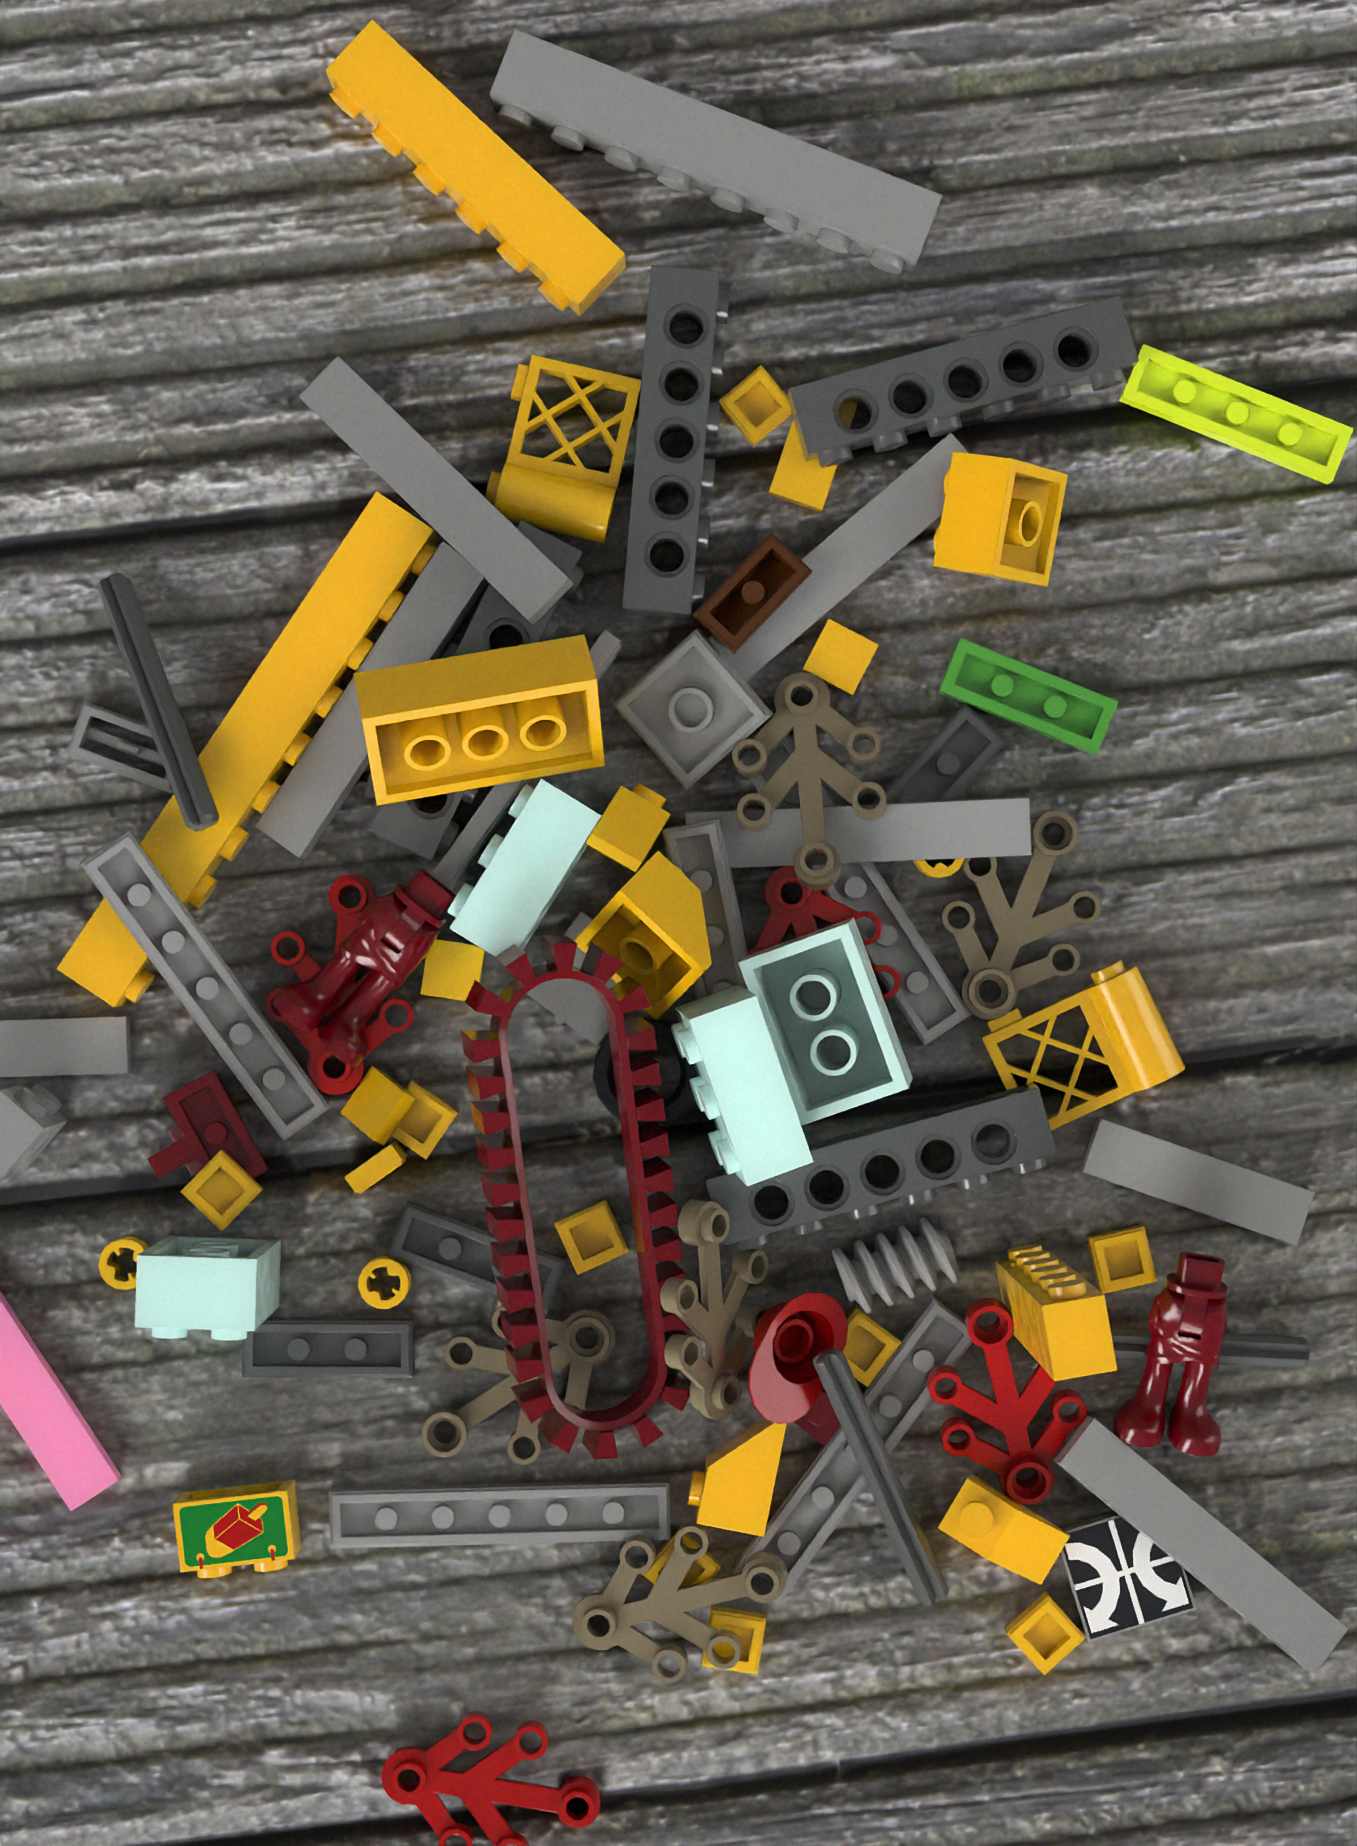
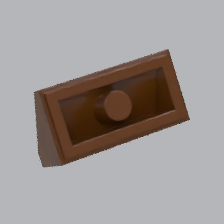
[692,533,813,654]

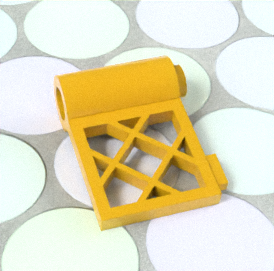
[485,355,641,544]
[982,960,1186,1130]

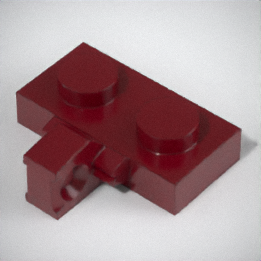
[147,1070,270,1178]

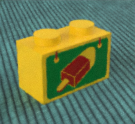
[173,1479,302,1578]

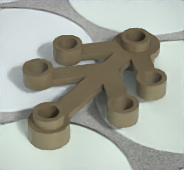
[732,672,887,891]
[940,811,1102,1019]
[660,1199,769,1420]
[421,1305,616,1465]
[572,1521,788,1683]

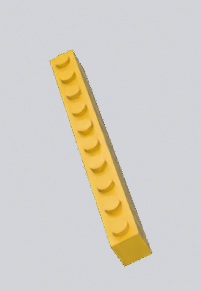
[57,491,438,1007]

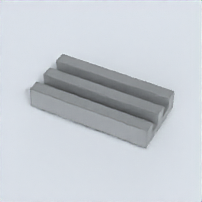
[65,701,194,794]

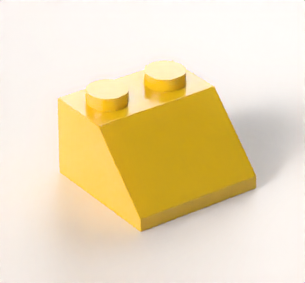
[933,451,1068,587]
[574,851,712,1020]

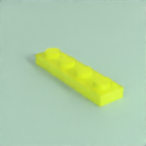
[1118,344,1354,485]

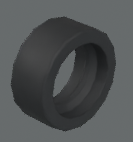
[593,1018,698,1126]

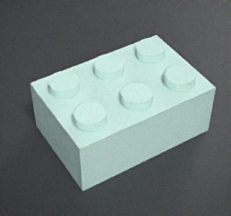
[448,779,602,957]
[738,917,913,1126]
[671,985,813,1186]
[135,1236,281,1340]

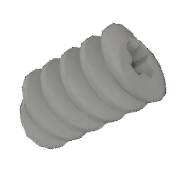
[832,1216,959,1314]

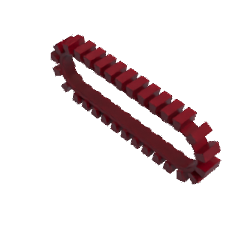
[461,935,691,1460]

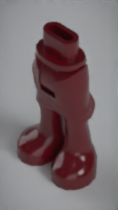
[272,869,456,1067]
[1112,1252,1227,1457]

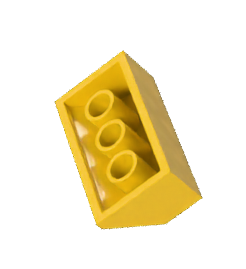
[353,634,605,806]

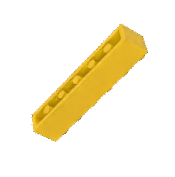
[326,20,626,316]
[995,1244,1117,1381]

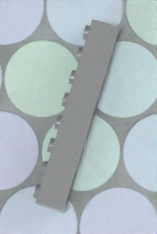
[490,29,943,274]

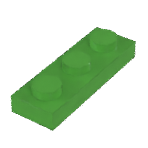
[937,638,1119,755]

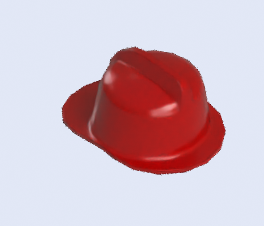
[748,1292,848,1424]

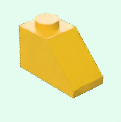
[586,783,671,874]
[687,1418,787,1537]
[938,1474,1071,1585]

